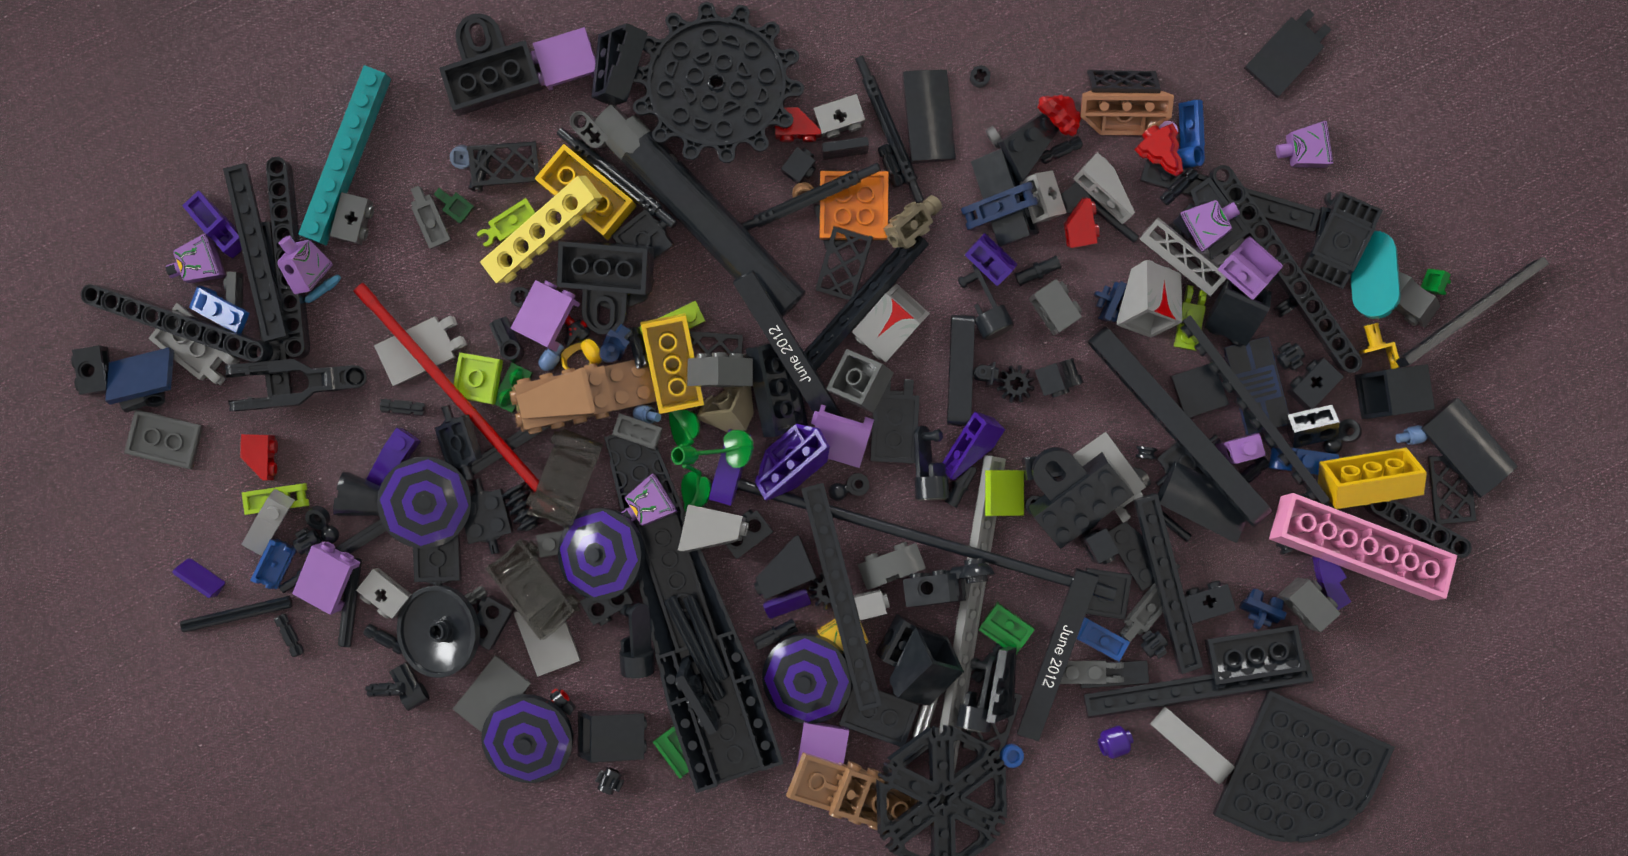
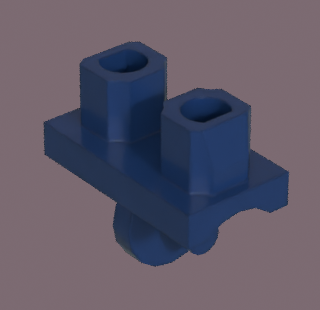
[1094,281,1127,323]
[599,324,632,363]
[1239,589,1287,629]

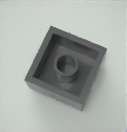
[1028,279,1082,336]
[826,349,894,413]
[687,352,753,388]
[1278,577,1341,633]

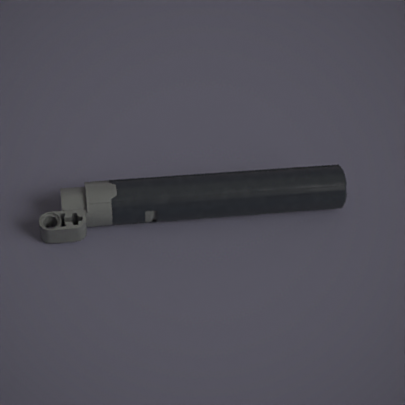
[569,105,805,317]

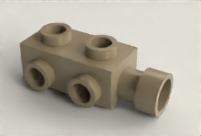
[884,195,942,249]

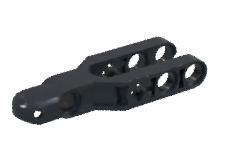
[225,359,367,412]

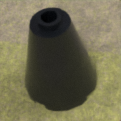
[333,472,380,516]

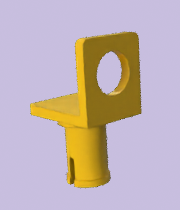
[1359,323,1399,369]

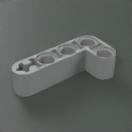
[1150,707,1235,785]

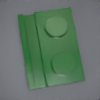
[978,602,1035,655]
[653,726,689,779]

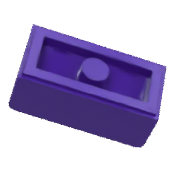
[172,558,225,598]
[763,588,811,619]

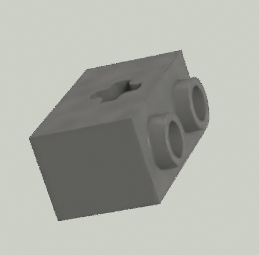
[330,192,374,246]

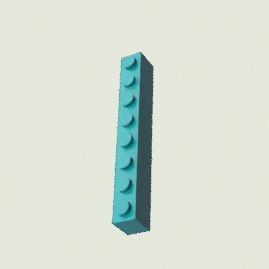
[298,65,391,246]

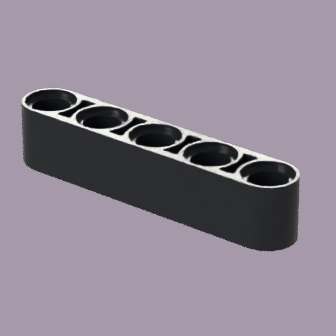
[947,315,975,426]
[1364,500,1472,558]

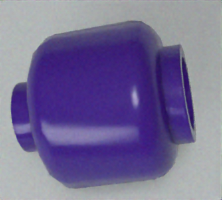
[1097,726,1133,759]

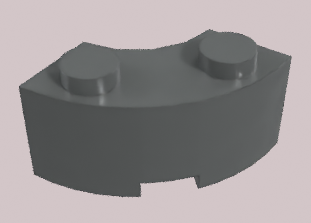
[1394,271,1440,328]
[858,542,926,590]

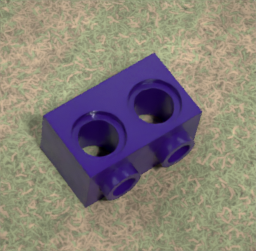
[965,233,1017,286]

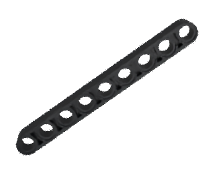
[266,156,310,358]
[80,284,273,362]

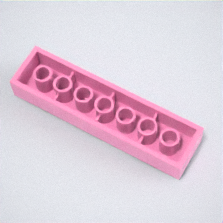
[1269,493,1457,601]

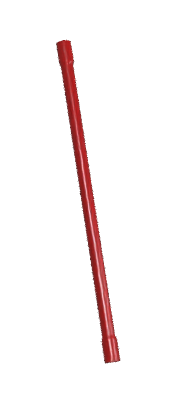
[353,283,560,510]

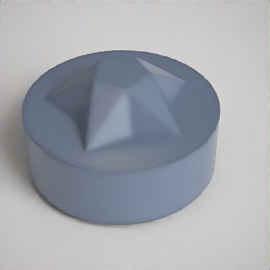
[450,145,474,169]

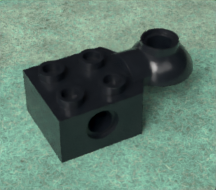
[903,558,995,607]

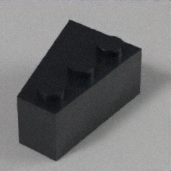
[592,23,648,106]

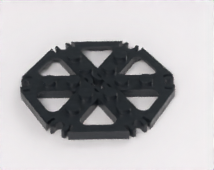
[876,725,1007,856]

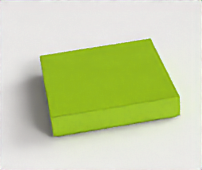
[453,352,503,405]
[985,470,1024,516]

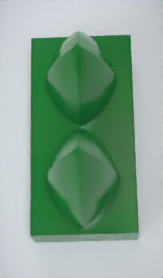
[495,363,533,413]

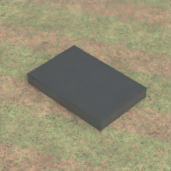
[124,410,203,469]
[453,655,531,732]

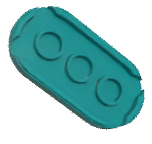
[1351,231,1401,319]

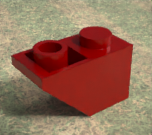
[775,107,821,142]
[1063,197,1100,248]
[240,434,278,480]

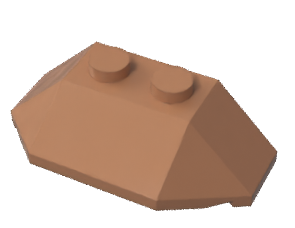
[1080,86,1174,135]

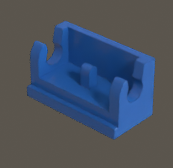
[250,539,297,589]

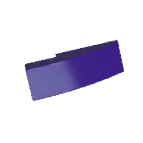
[182,190,242,259]
[709,429,751,506]
[1313,556,1351,610]

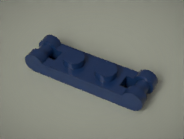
[961,182,1038,230]

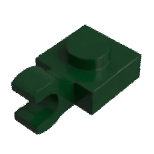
[433,188,475,224]

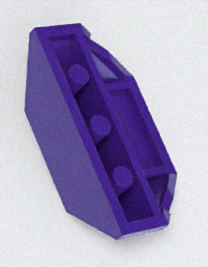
[755,424,830,500]

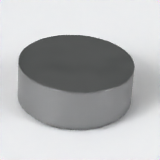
[985,125,1002,148]

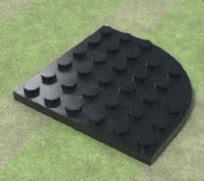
[1213,690,1395,842]

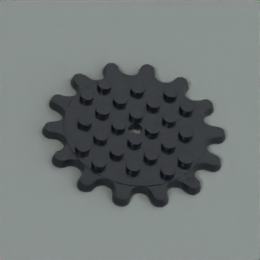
[633,2,804,164]

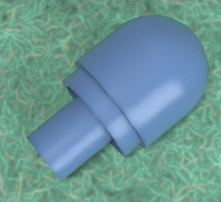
[538,342,564,371]
[633,405,661,424]
[1396,425,1427,445]

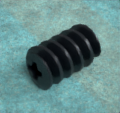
[502,482,545,532]

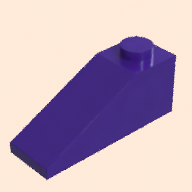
[942,411,1005,480]
[366,428,421,486]

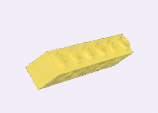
[480,176,603,284]

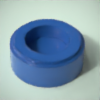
[1000,744,1024,768]

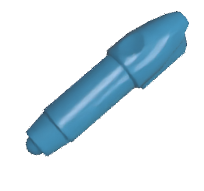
[304,275,341,303]

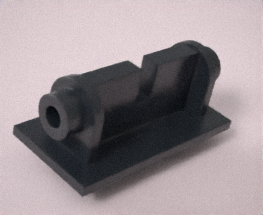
[973,362,999,387]

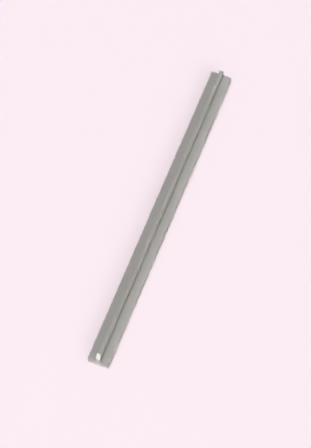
[939,455,1006,804]

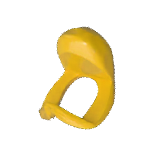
[560,339,602,370]

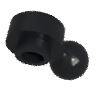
[1324,419,1362,454]
[829,473,869,501]
[305,505,339,544]

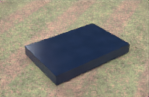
[105,347,174,405]

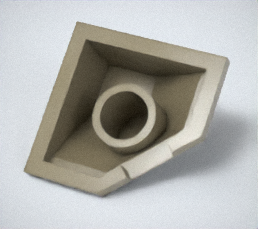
[697,386,754,432]

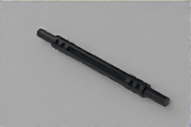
[855,56,924,204]
[557,128,678,228]
[741,163,881,231]

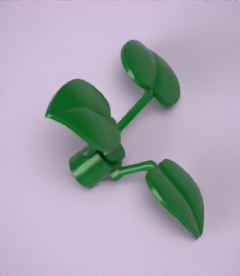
[669,410,754,512]

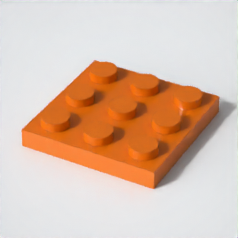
[820,171,888,240]

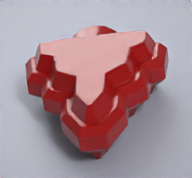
[1037,95,1081,136]
[1134,123,1183,177]

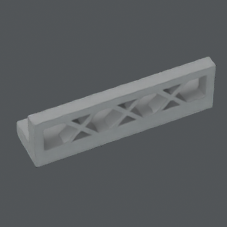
[1140,218,1226,296]

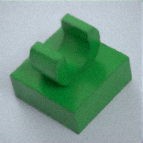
[1421,269,1451,295]

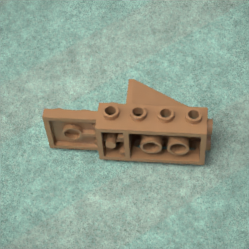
[509,360,656,435]
[786,752,918,830]

